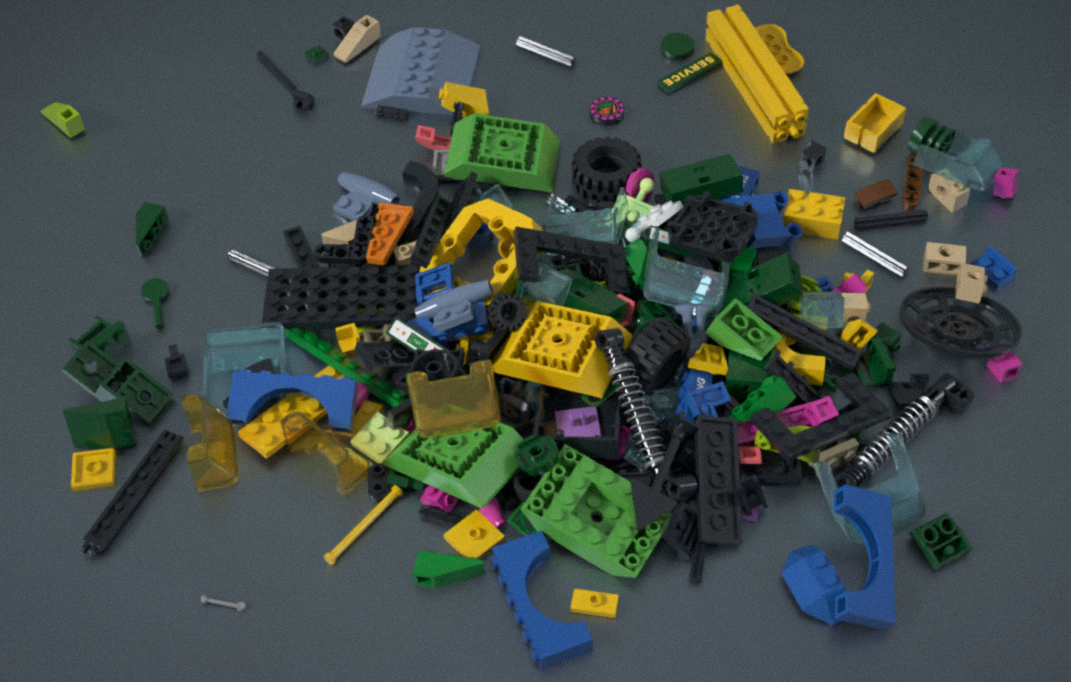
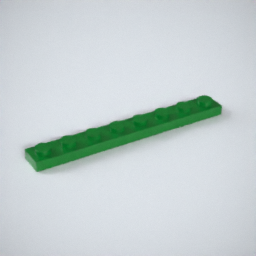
[280,328,410,407]

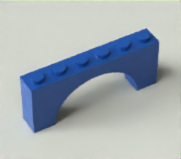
[226,369,358,433]
[833,484,896,630]
[490,530,593,670]

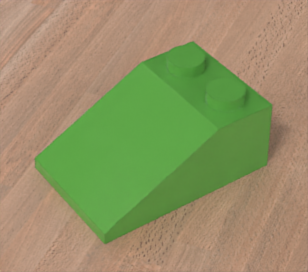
[705,298,783,361]

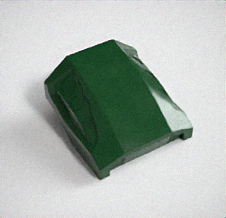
[909,513,973,570]

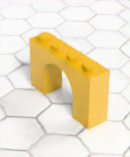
[771,313,828,385]

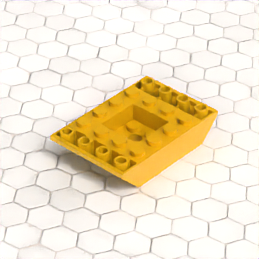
[489,301,633,398]

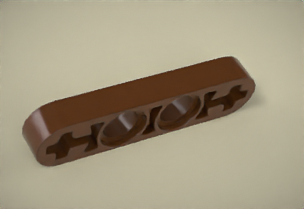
[902,155,924,211]

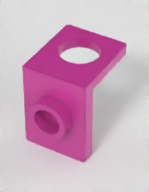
[829,273,868,305]

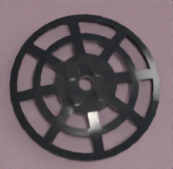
[899,287,1022,359]

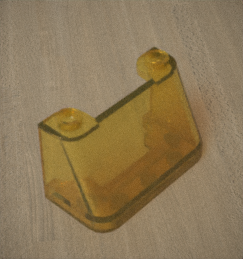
[406,360,501,438]
[181,394,239,492]
[280,412,370,496]

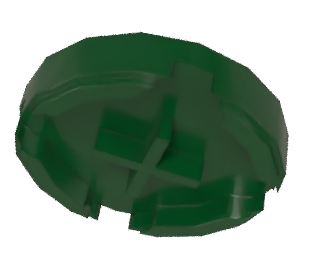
[661,33,695,59]

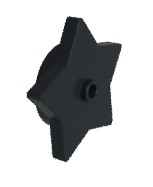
[395,348,473,409]

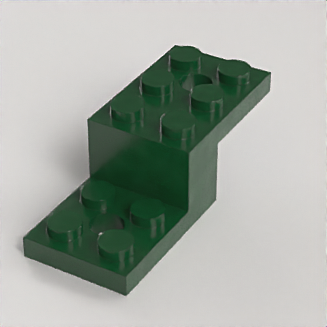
[61,340,174,425]

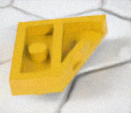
[687,343,728,375]

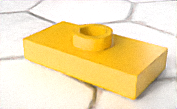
[571,589,619,618]

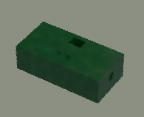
[659,154,744,207]
[719,252,803,312]
[540,268,629,324]
[726,349,772,400]

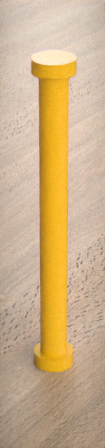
[324,485,403,565]

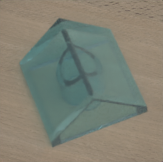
[522,263,573,306]
[799,291,845,328]

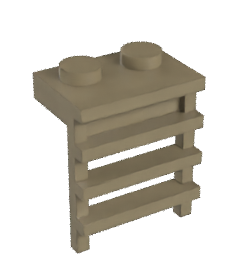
[808,438,859,476]

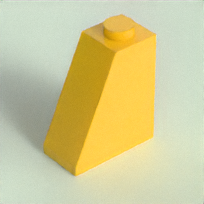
[439,82,489,118]

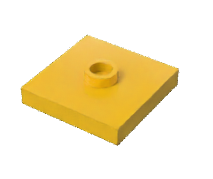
[443,509,505,560]

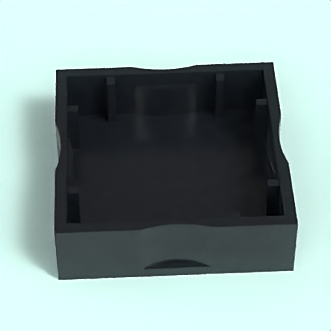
[533,384,626,459]

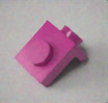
[420,485,458,512]

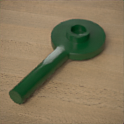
[141,278,169,329]

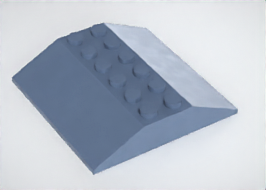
[361,27,480,115]

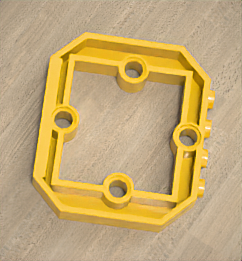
[420,199,541,314]

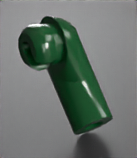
[636,316,654,331]

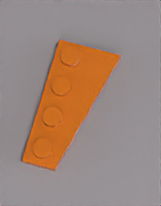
[366,203,414,265]

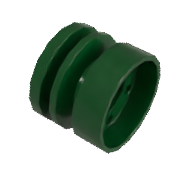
[908,116,956,164]

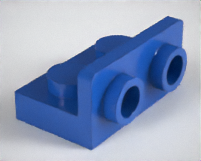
[970,245,1017,291]

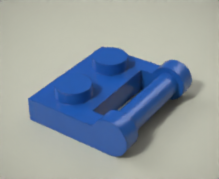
[415,262,456,305]

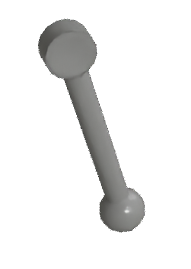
[201,595,246,612]

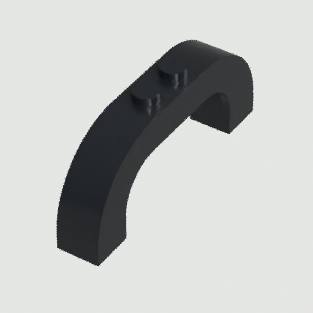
[364,160,439,244]

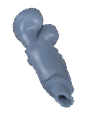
[675,304,713,368]

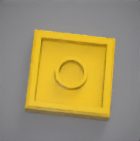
[71,448,116,491]

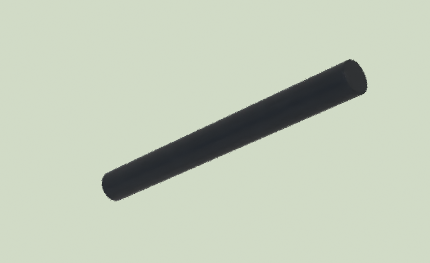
[257,51,297,92]

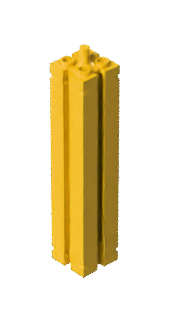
[706,5,809,144]

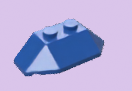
[781,544,846,626]

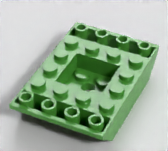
[444,113,560,193]
[383,401,524,509]
[521,444,675,578]

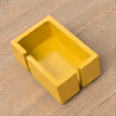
[844,93,906,153]
[783,189,846,240]

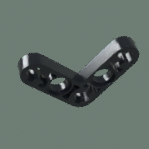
[314,215,375,265]

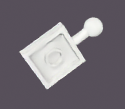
[625,201,683,243]

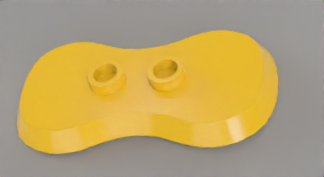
[754,24,804,75]

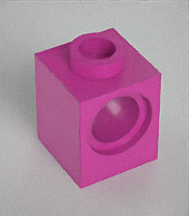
[804,396,839,427]

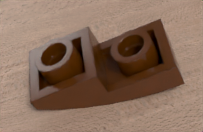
[854,179,898,210]

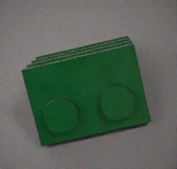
[68,315,131,358]
[831,337,896,388]

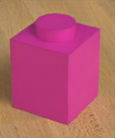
[994,167,1019,198]
[987,349,1022,383]

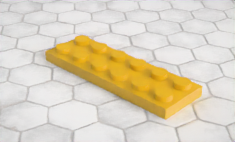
[238,365,346,459]

